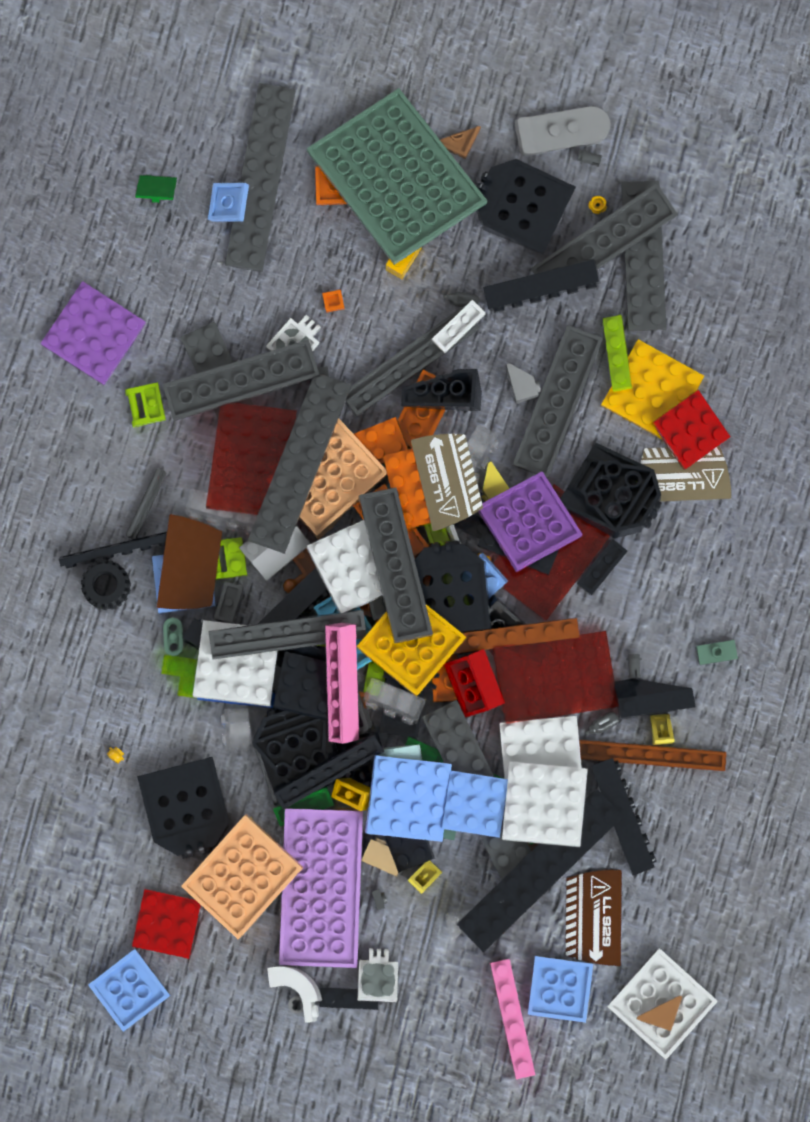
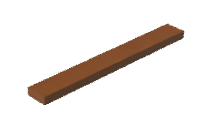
[579,740,726,771]

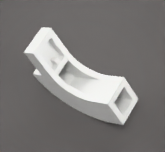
[267,966,322,1023]

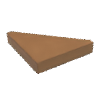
[440,126,481,159]
[636,996,682,1031]

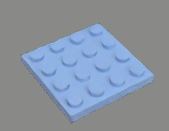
[365,755,452,842]

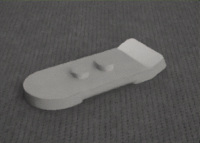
[515,106,610,156]

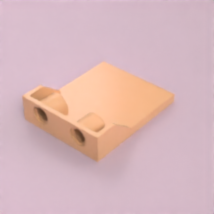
[266,419,387,540]
[181,814,304,939]

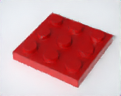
[652,390,730,470]
[132,889,201,959]

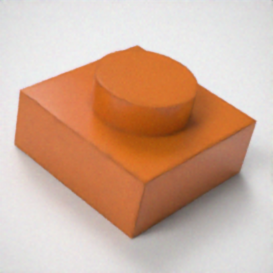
[322,290,345,313]

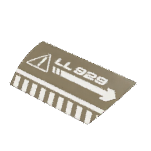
[411,434,483,531]
[641,446,731,501]

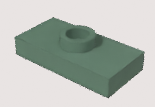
[696,640,738,665]

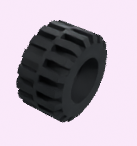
[81,560,131,610]

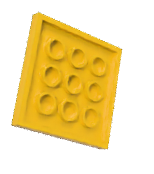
[601,339,704,440]
[356,604,466,697]

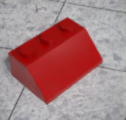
[444,649,505,718]

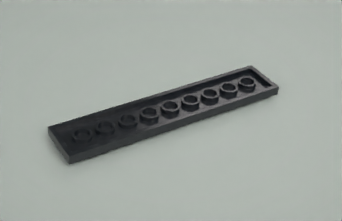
[456,788,624,953]

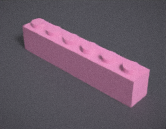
[325,623,359,743]
[490,959,535,1079]

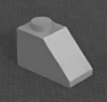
[506,363,541,404]

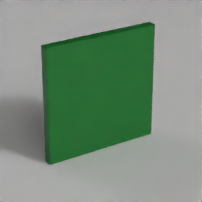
[135,175,177,203]

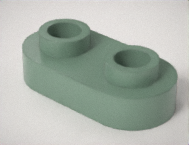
[163,618,184,657]

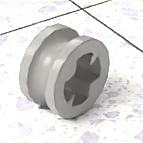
[288,996,303,1014]

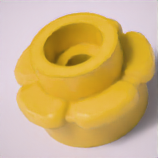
[588,196,607,214]
[107,746,124,764]

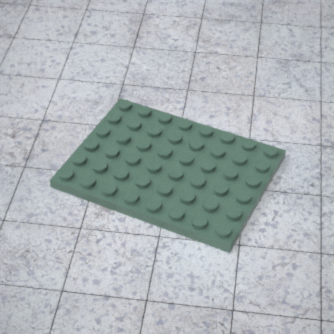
[307,88,487,265]

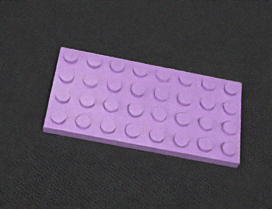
[279,808,363,968]

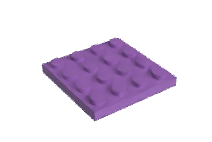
[40,281,146,385]
[478,472,582,572]

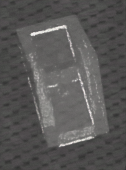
[444,909,471,944]

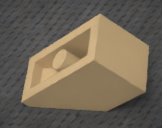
[361,838,398,877]

